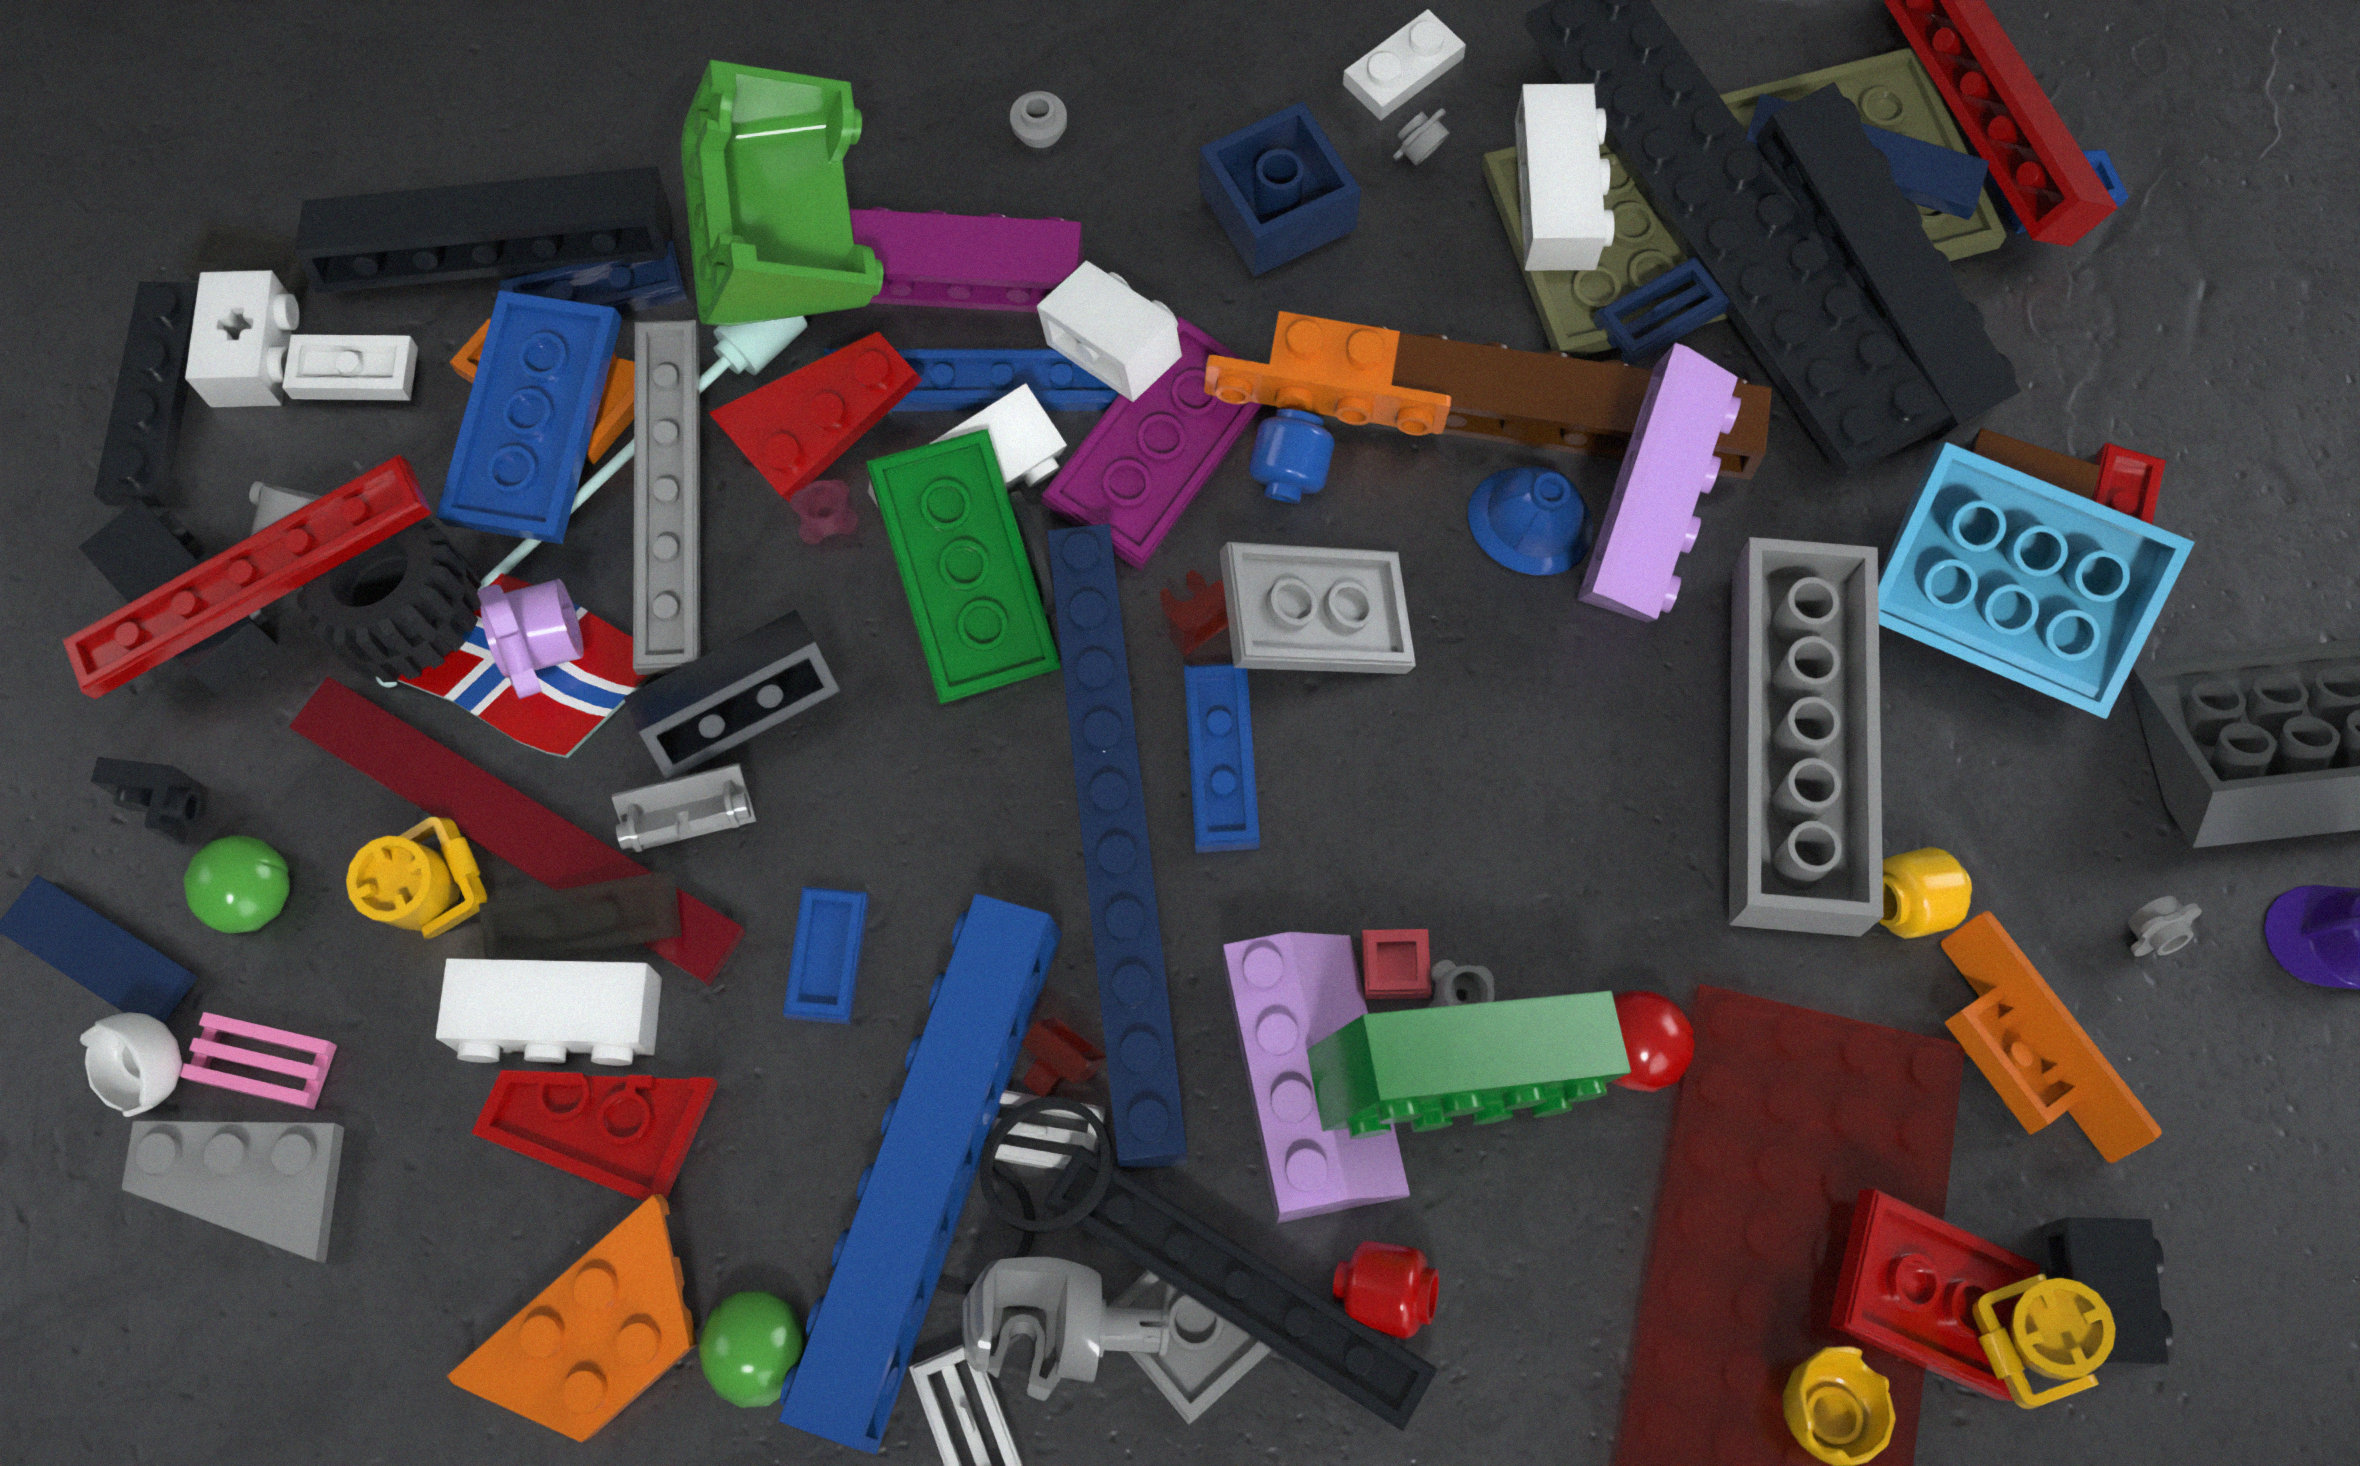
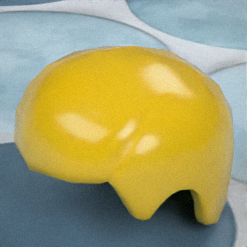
[1782,1346,1896,1466]

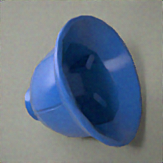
[1467,466,1593,576]

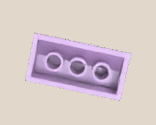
[1577,343,1741,623]
[1222,932,1410,1223]

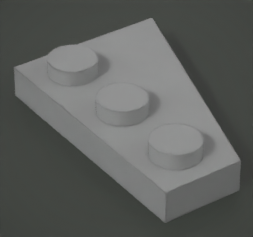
[122,1121,344,1264]

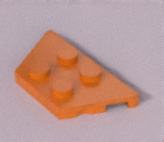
[447,1194,698,1443]

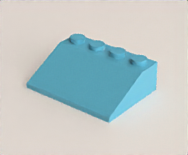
[1878,442,2195,719]

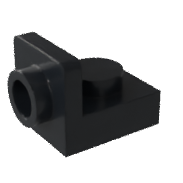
[91,757,201,844]

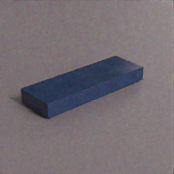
[499,240,688,315]
[0,875,199,1023]

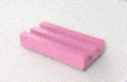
[179,1012,337,1110]

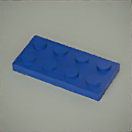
[436,290,622,544]

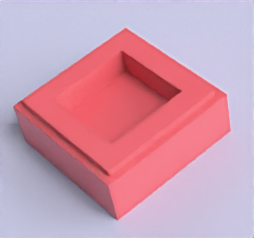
[1361,929,1432,999]

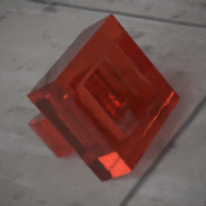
[1160,570,1229,656]
[1021,1017,1106,1098]

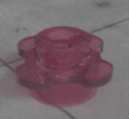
[790,480,859,545]

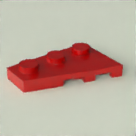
[709,331,923,503]
[471,1070,719,1202]

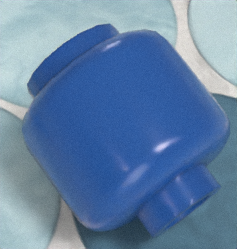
[1249,409,1335,504]

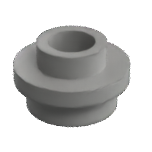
[1010,91,1067,148]

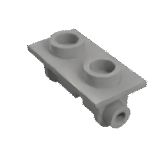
[611,763,756,853]

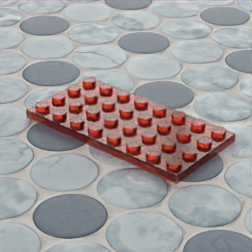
[1615,984,1965,1466]

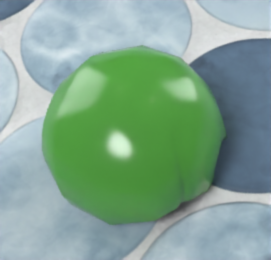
[183,835,290,934]
[699,1290,806,1408]

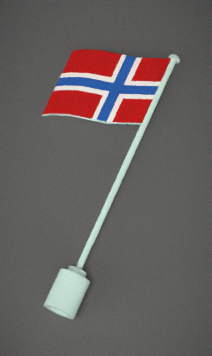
[376,316,808,758]

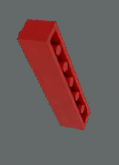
[1884,0,2118,247]

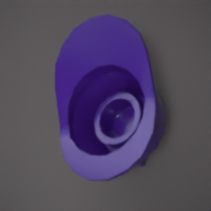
[2264,885,2360,989]

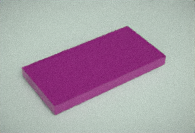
[1041,316,1265,571]

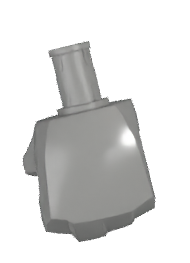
[961,1257,1169,1401]

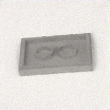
[1219,542,1416,674]

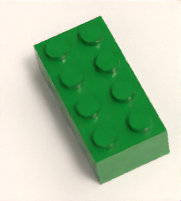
[1307,991,1631,1139]

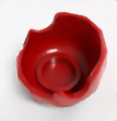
[1611,990,1696,1093]

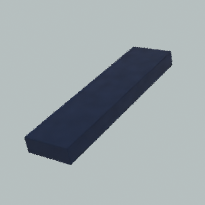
[1746,93,1989,220]

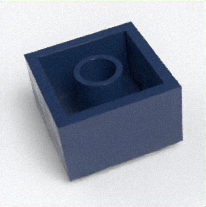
[1199,101,1361,277]

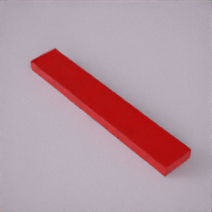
[63,454,432,699]

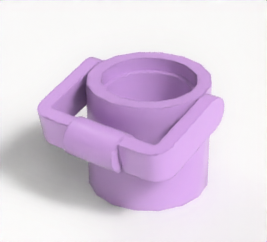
[477,579,584,699]

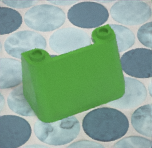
[681,60,883,327]

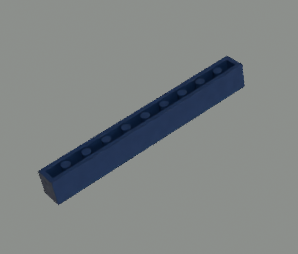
[1047,524,1187,1172]

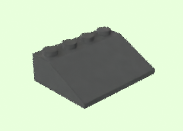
[2128,639,2360,848]

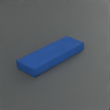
[1184,663,1260,853]

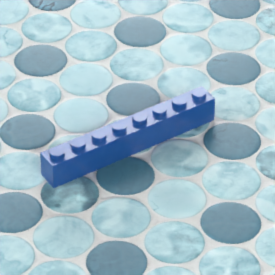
[778,893,1063,1455]

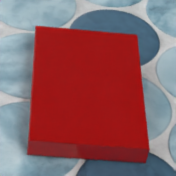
[1828,1189,2041,1401]

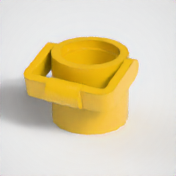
[346,817,487,939]
[1972,1274,2116,1409]

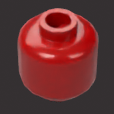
[1333,1240,1439,1339]

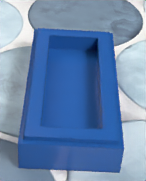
[783,886,870,1025]

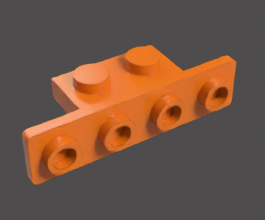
[1204,311,1452,436]
[1941,911,2162,1163]

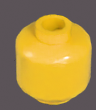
[1878,847,1972,939]

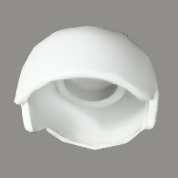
[80,1012,182,1117]

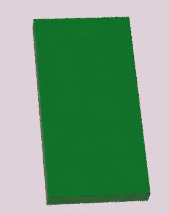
[866,428,1061,705]

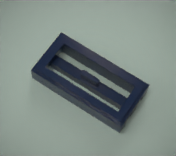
[1593,257,1730,365]

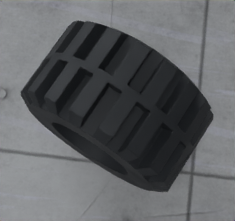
[297,517,482,682]

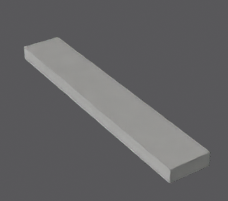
[633,320,701,675]

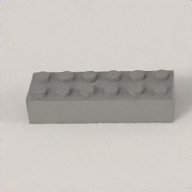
[1729,537,1883,937]

